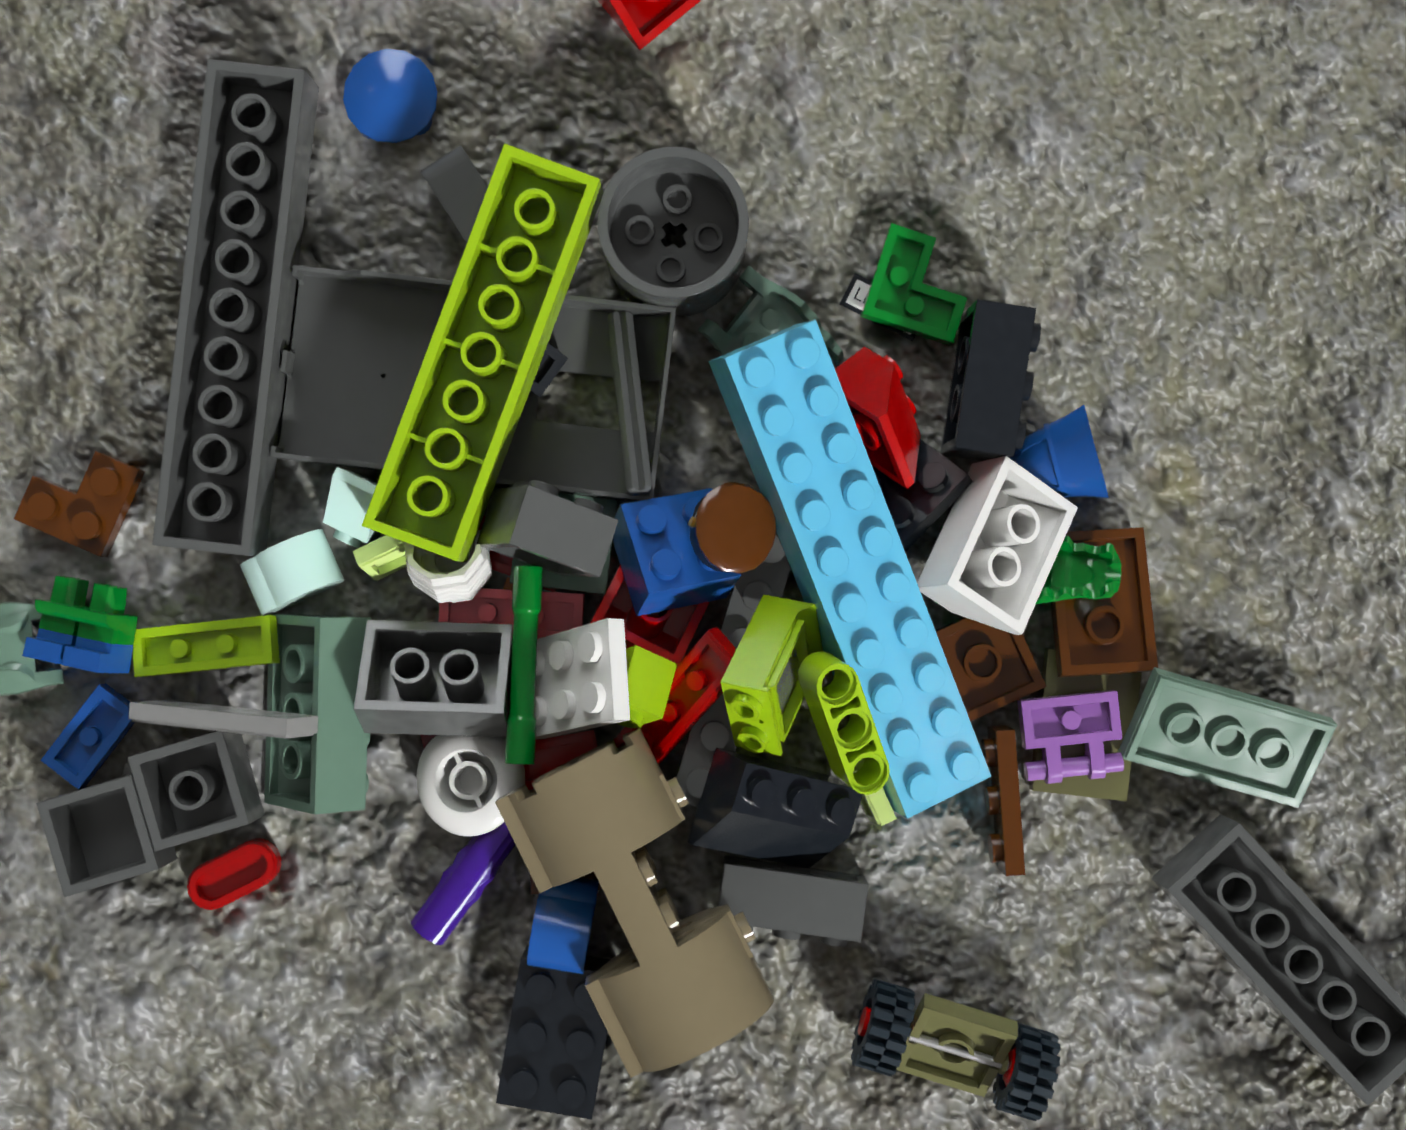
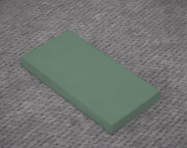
[1118,667,1337,808]

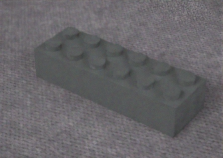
[1151,814,1406,1106]

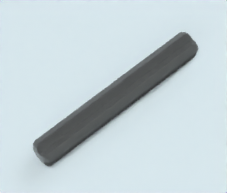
[607,310,652,496]

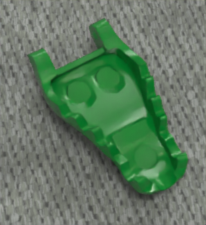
[935,525,1122,605]

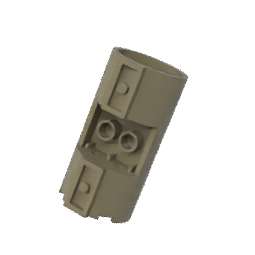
[495,728,774,1078]

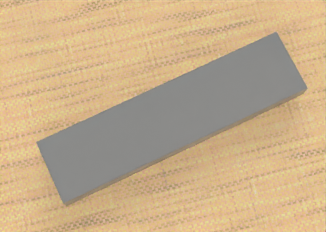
[129,700,318,739]

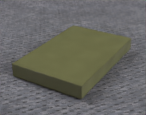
[1029,648,1141,801]

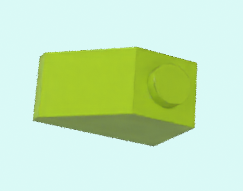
[617,645,677,728]

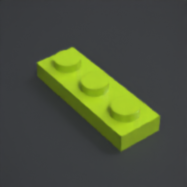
[133,615,280,677]

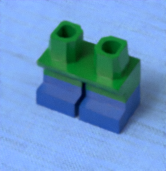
[22,575,138,673]

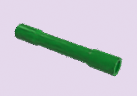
[505,566,543,764]

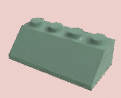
[264,614,371,815]

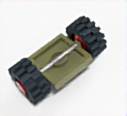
[851,979,1061,1121]

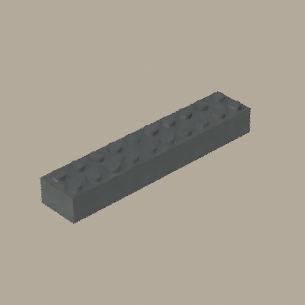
[152,59,319,556]

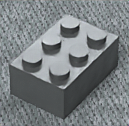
[354,620,513,737]

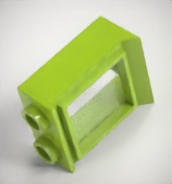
[721,594,823,756]

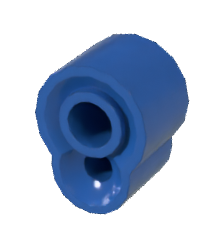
[527,877,599,974]

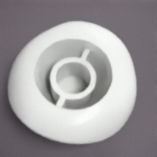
[417,735,525,836]

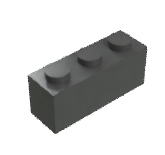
[717,855,869,947]

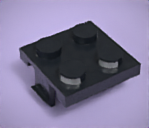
[872,439,973,552]

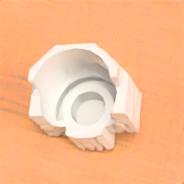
[404,530,492,603]

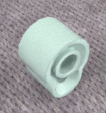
[240,529,344,616]

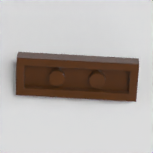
[981,725,1025,876]

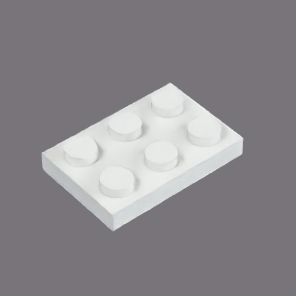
[534,618,630,739]

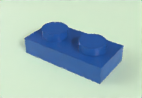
[40,683,135,789]

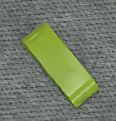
[798,651,890,795]

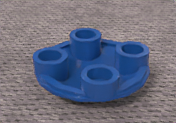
[343,49,438,143]

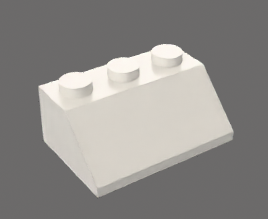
[917,456,1078,635]

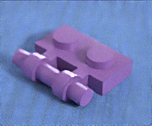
[1017,690,1124,784]

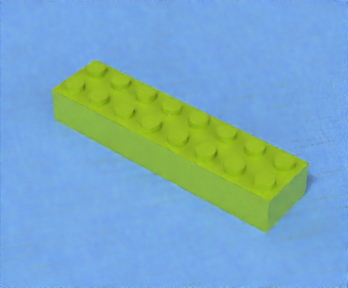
[362,143,603,562]

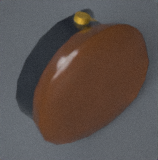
[688,482,776,573]

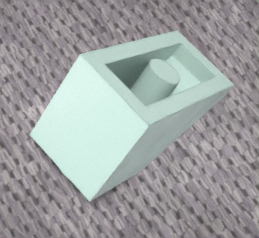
[323,467,382,548]

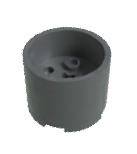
[597,147,749,316]

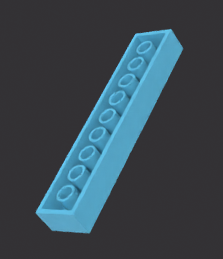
[709,320,992,819]

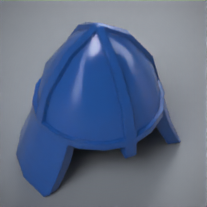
[1010,405,1109,499]

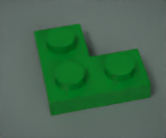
[860,223,967,346]

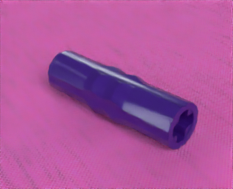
[411,822,516,945]

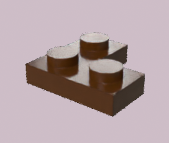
[14,451,145,557]

